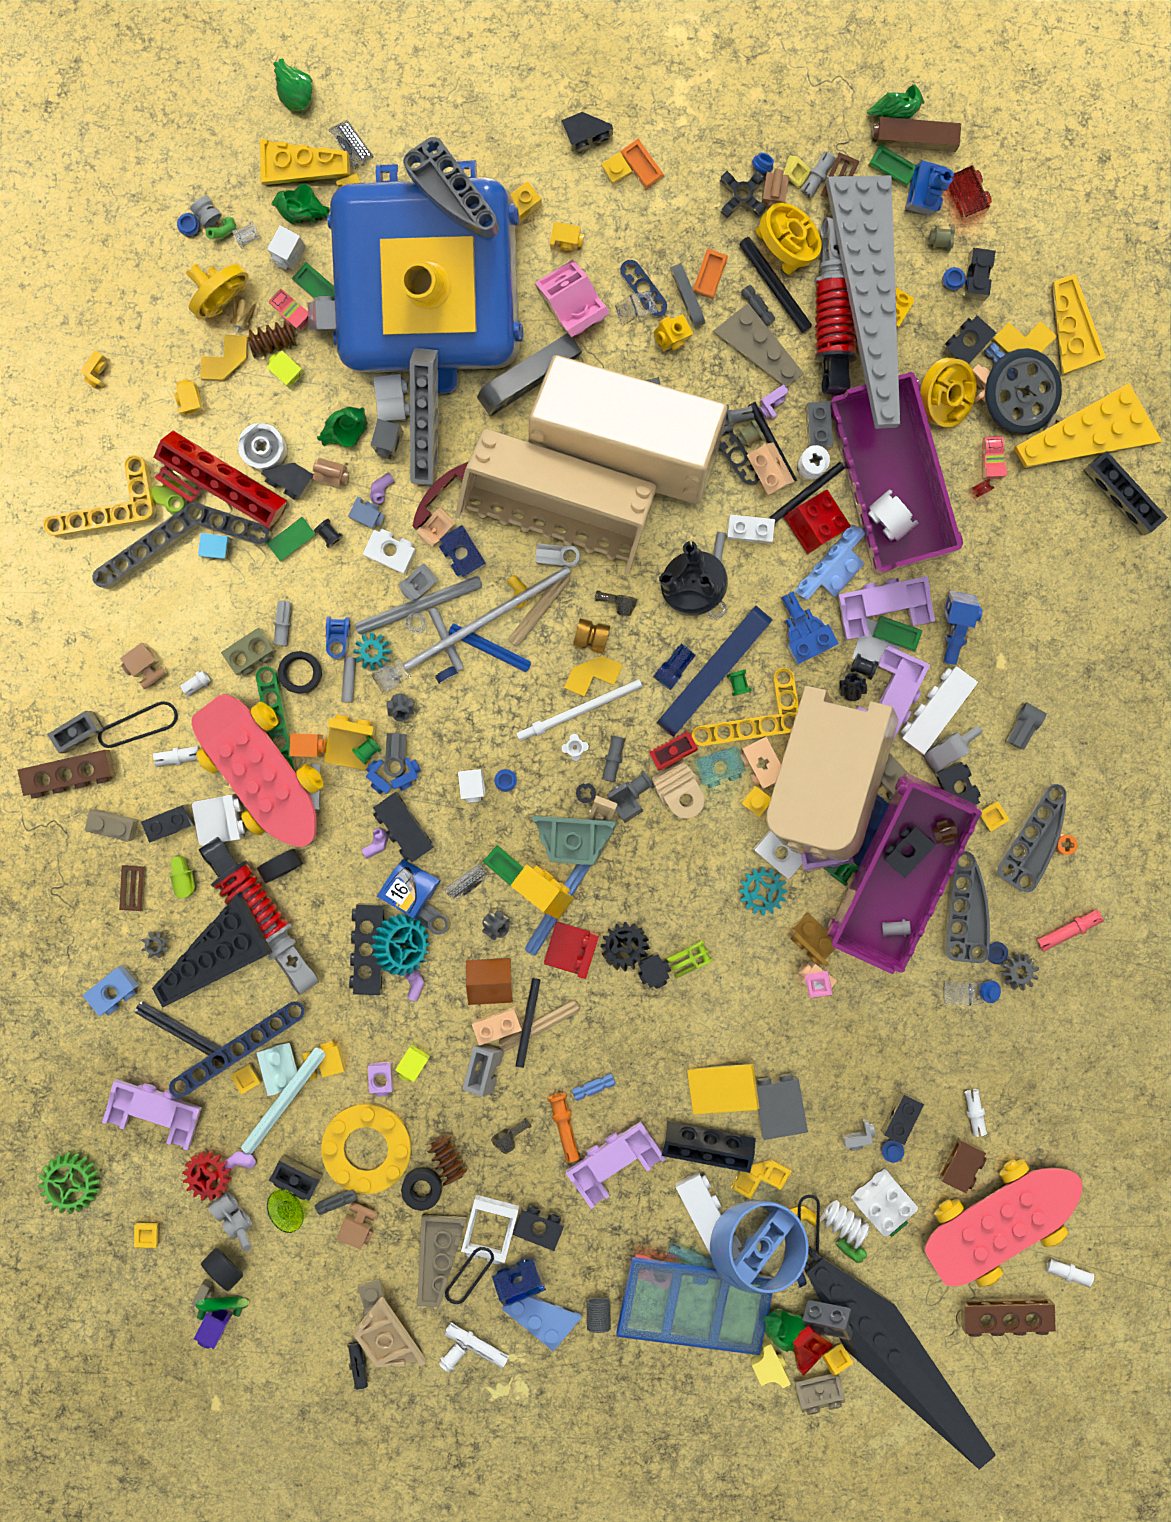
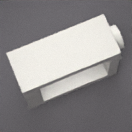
[461,1195,519,1264]

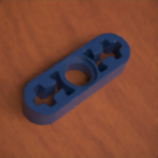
[620,260,667,318]

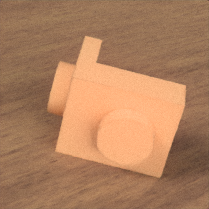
[973,364,990,403]
[416,508,456,546]

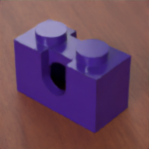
[194,1309,233,1349]

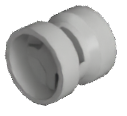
[190,196,222,228]

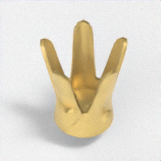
[230,298,256,333]

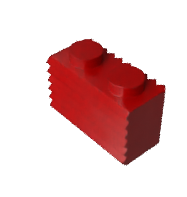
[649,731,698,771]

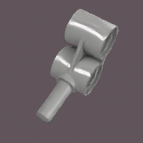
[923,726,982,773]
[208,1192,252,1251]

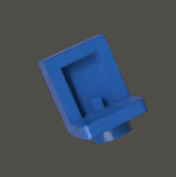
[390,757,421,791]
[365,759,393,794]

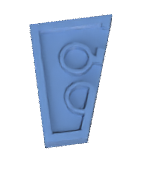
[502,1290,582,1352]

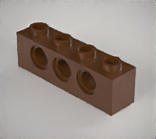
[17,750,116,799]
[961,1299,1056,1337]

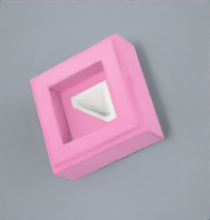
[805,971,832,998]

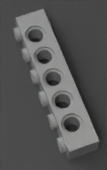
[410,348,438,485]

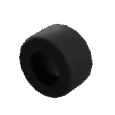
[401,1167,443,1211]
[201,1248,243,1291]

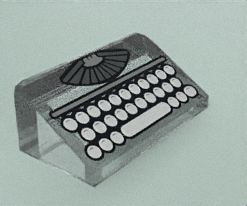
[328,120,374,170]
[445,863,490,902]

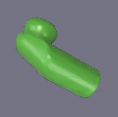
[206,217,236,239]
[835,1237,867,1263]

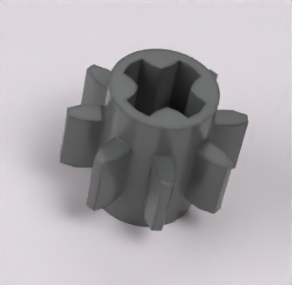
[386,694,414,721]
[482,911,509,940]
[141,931,170,958]

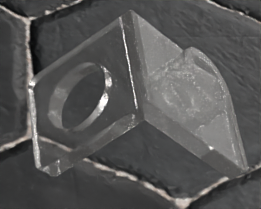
[615,291,657,325]
[944,981,984,1006]

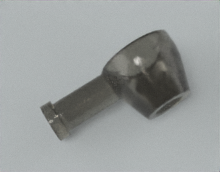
[595,590,638,616]
[491,1118,532,1154]

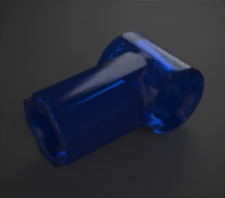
[653,644,696,690]

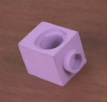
[368,1062,394,1097]

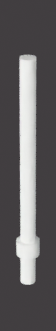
[517,679,643,741]

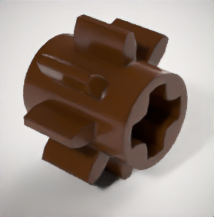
[932,818,959,847]

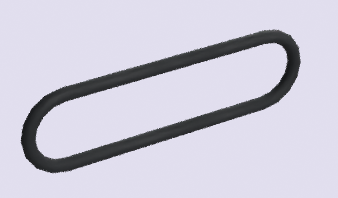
[798,1194,820,1265]
[445,1247,494,1304]

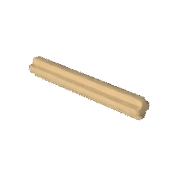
[508,575,570,646]
[499,1000,580,1052]

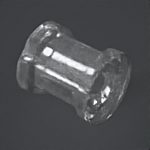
[232,221,261,249]
[706,601,726,620]
[406,613,428,634]

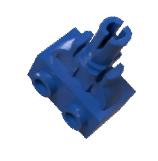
[905,160,954,216]
[944,590,983,665]
[781,591,839,665]

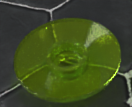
[267,1189,304,1233]

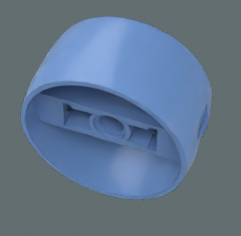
[710,1200,808,1294]

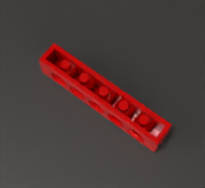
[153,430,287,528]

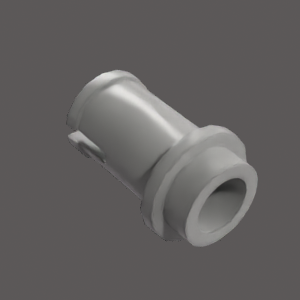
[882,919,911,937]

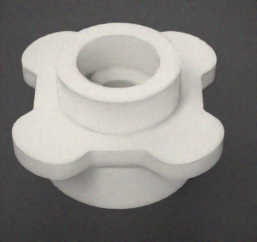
[562,734,588,761]

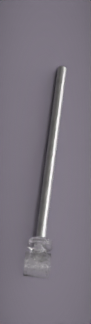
[371,565,571,694]

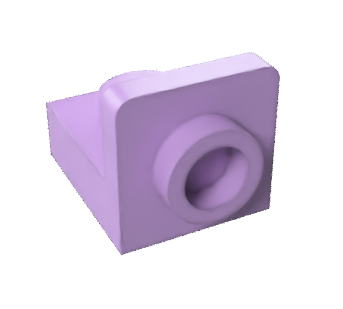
[759,385,789,421]

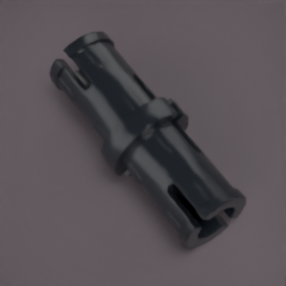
[347,1341,368,1390]

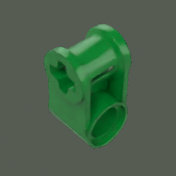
[823,863,858,886]

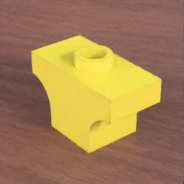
[750,1338,791,1388]

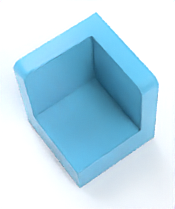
[198,533,231,559]

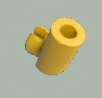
[507,574,528,608]
[790,1206,816,1226]

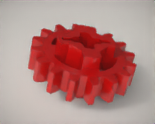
[182,1151,232,1201]

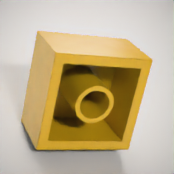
[511,864,574,920]

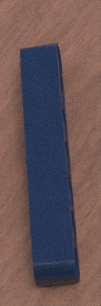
[656,605,773,737]
[169,1001,306,1098]

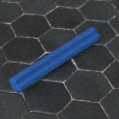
[448,624,531,672]

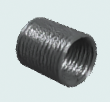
[586,1298,611,1333]

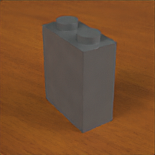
[756,1074,808,1140]

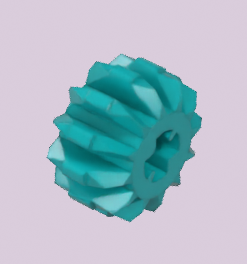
[353,632,392,671]

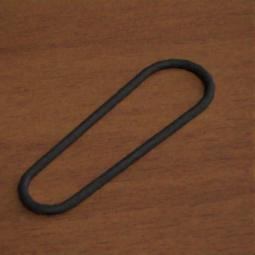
[98,701,178,748]

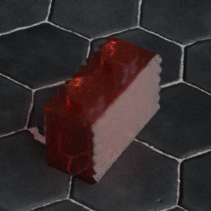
[948,165,992,222]

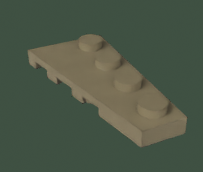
[712,303,804,388]
[417,1215,467,1307]

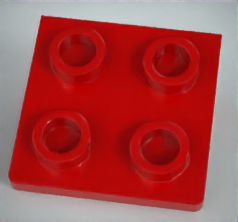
[784,490,851,554]
[544,921,599,979]

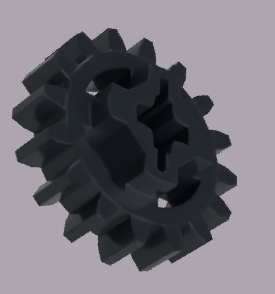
[600,922,650,972]

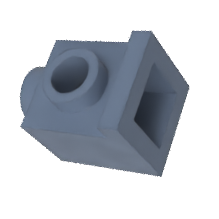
[348,496,385,530]

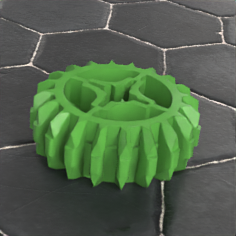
[38,1153,100,1214]

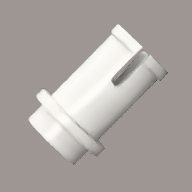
[180,670,210,697]
[439,1342,467,1372]

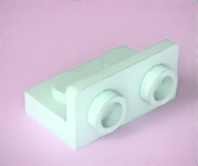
[256,1043,297,1096]

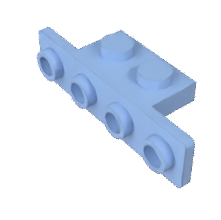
[795,525,866,600]

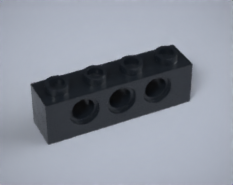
[1084,451,1168,535]
[349,903,385,995]
[662,1121,756,1173]

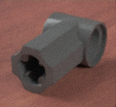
[1006,702,1047,750]
[384,733,407,778]
[416,902,451,935]

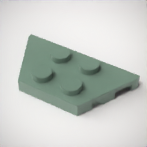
[532,815,617,865]

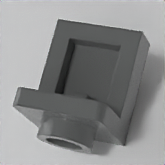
[607,783,643,823]

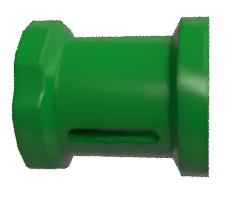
[727,669,752,696]
[352,735,382,765]

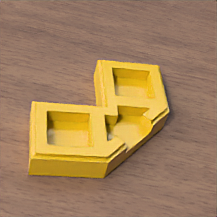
[992,321,1057,353]
[200,335,248,381]
[564,656,623,697]
[730,1159,792,1199]

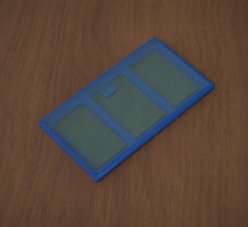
[616,1257,773,1355]

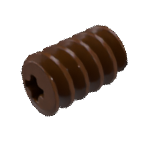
[248,319,298,359]
[425,1134,467,1186]

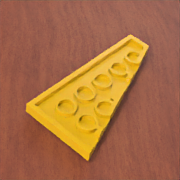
[1014,383,1162,468]

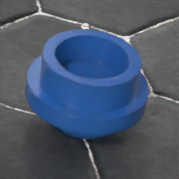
[752,152,774,174]
[177,213,200,236]
[943,267,966,290]
[494,769,517,792]
[979,981,1001,1003]
[882,1140,904,1163]

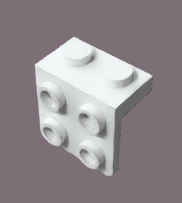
[192,794,246,846]
[851,1168,918,1236]

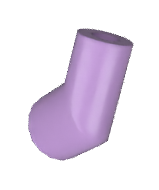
[370,472,395,504]
[362,828,388,859]
[404,969,424,1002]
[225,1151,256,1170]

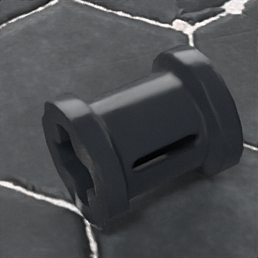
[314,518,343,548]
[850,653,879,680]
[576,783,596,803]

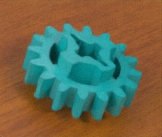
[738,866,788,916]

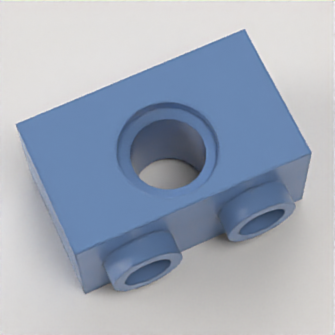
[82,965,139,1016]

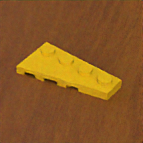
[260,139,350,185]
[1052,274,1106,375]

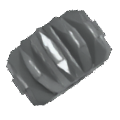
[1000,952,1039,991]

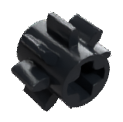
[839,673,867,701]

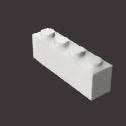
[899,666,978,755]
[675,1171,742,1259]

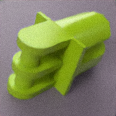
[168,856,195,898]
[666,940,713,979]

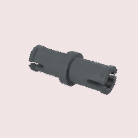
[602,736,626,782]

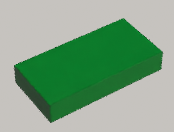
[868,144,915,188]
[292,262,335,301]
[266,517,316,562]
[872,615,923,652]
[483,845,524,889]

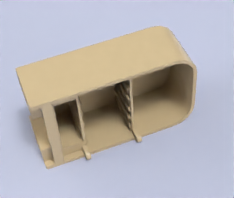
[766,686,899,861]

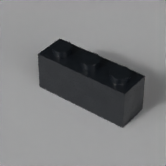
[373,792,435,863]

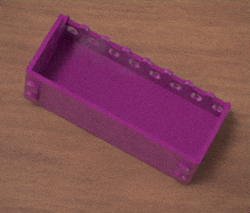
[830,372,963,575]
[826,773,982,974]

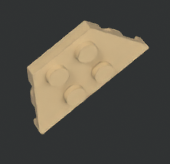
[354,1297,426,1367]

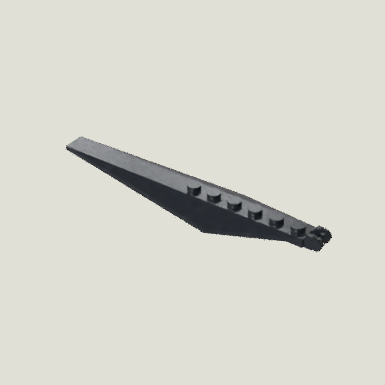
[804,1246,996,1470]

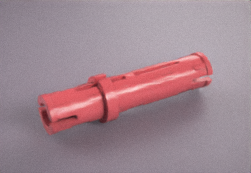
[1037,909,1104,952]

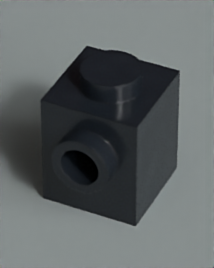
[638,952,671,989]

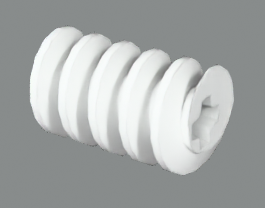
[798,445,830,480]
[820,1200,869,1249]

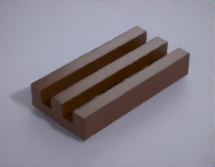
[821,152,859,198]
[119,865,146,911]

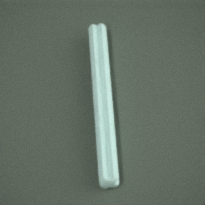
[241,1047,326,1154]

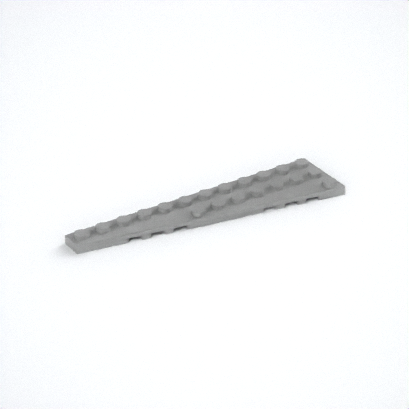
[826,175,900,429]

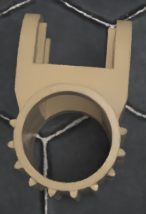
[652,760,704,818]

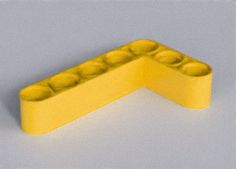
[43,455,156,537]
[691,668,799,746]

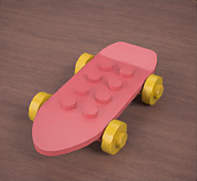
[192,694,323,847]
[924,1159,1083,1287]

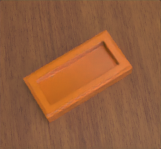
[620,139,664,190]
[693,248,728,300]

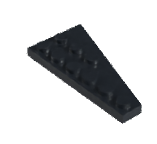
[152,892,272,1008]

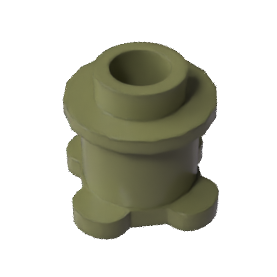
[929,226,955,252]
[737,420,765,448]

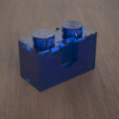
[439,525,487,579]
[492,1259,546,1307]

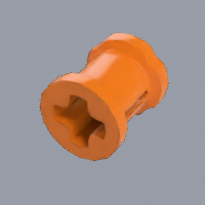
[1055,834,1078,855]

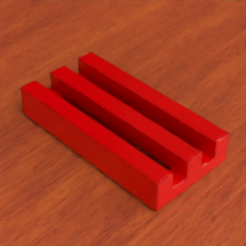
[155,465,203,503]

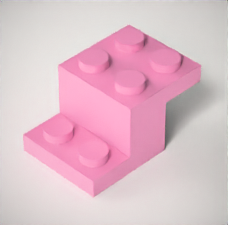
[535,259,610,337]

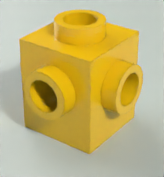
[653,314,694,352]

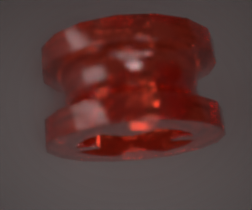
[972,478,995,498]

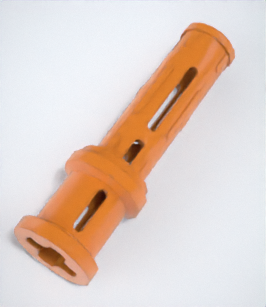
[547,1093,580,1163]

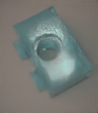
[694,746,746,788]

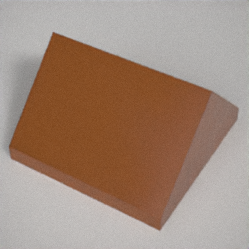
[466,958,513,1005]

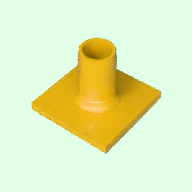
[380,236,477,335]

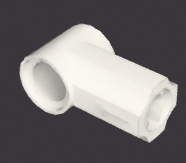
[536,543,581,568]

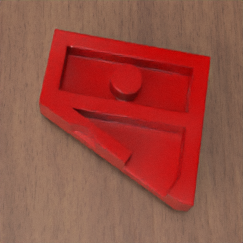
[793,1326,833,1376]

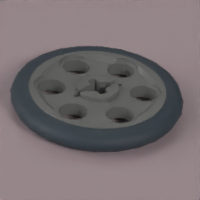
[985,348,1062,435]

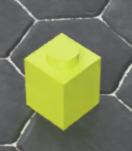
[267,351,304,389]
[395,1044,430,1082]

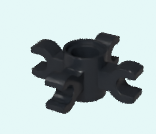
[720,170,766,218]

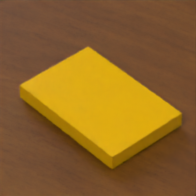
[687,1064,759,1115]

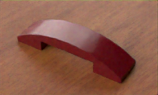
[412,462,468,530]

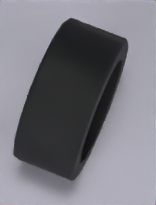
[278,651,322,694]
[257,849,303,883]

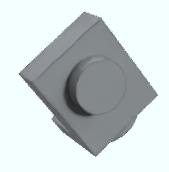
[398,564,439,601]
[842,1118,875,1151]

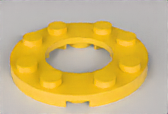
[321,1103,411,1194]

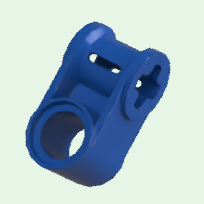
[326,616,350,660]

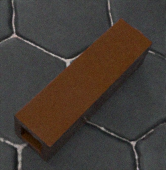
[872,117,961,152]

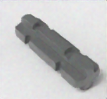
[741,285,775,326]
[315,1189,358,1215]

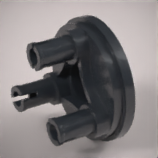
[659,541,728,616]

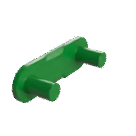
[196,1296,249,1320]

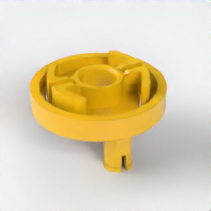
[755,203,821,275]
[186,264,248,319]
[920,358,977,427]

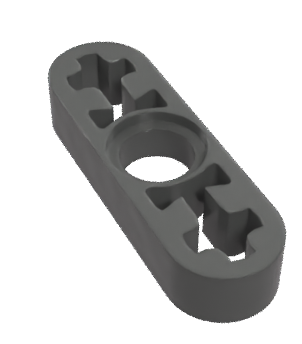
[670,263,705,328]

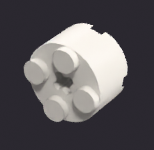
[238,423,287,472]
[868,489,919,542]

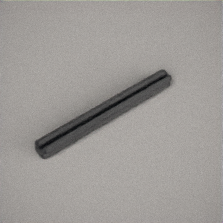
[739,237,812,333]
[135,1002,225,1064]

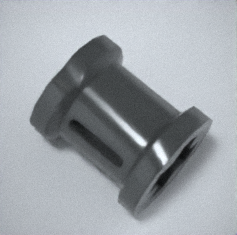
[626,770,655,799]

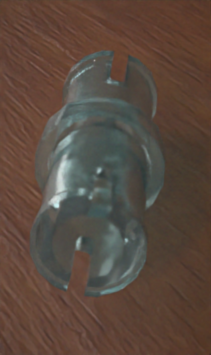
[667,1242,713,1268]

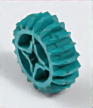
[371,915,431,976]

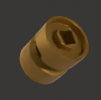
[573,618,610,653]

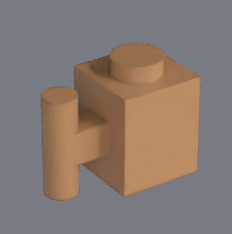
[761,169,789,209]
[312,457,349,489]
[120,642,167,689]
[336,1202,377,1250]

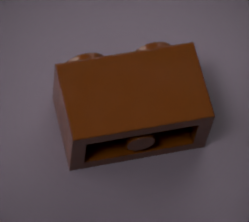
[939,1137,986,1193]

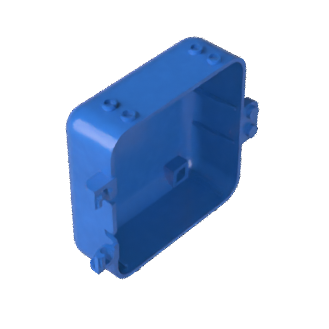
[327,160,523,393]

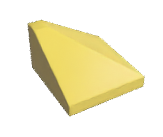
[783,156,811,189]

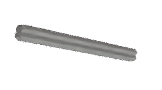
[355,576,482,634]

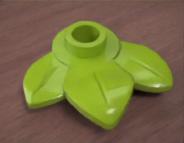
[151,471,196,515]

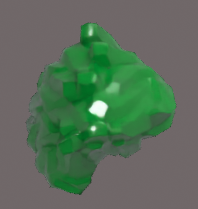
[273,58,313,112]
[867,84,925,120]
[271,183,329,224]
[317,406,368,448]
[764,1309,806,1352]

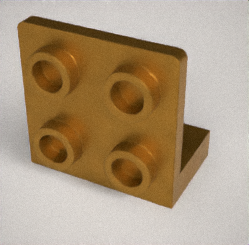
[789,912,836,967]

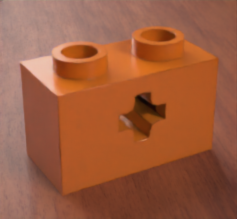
[290,733,327,757]

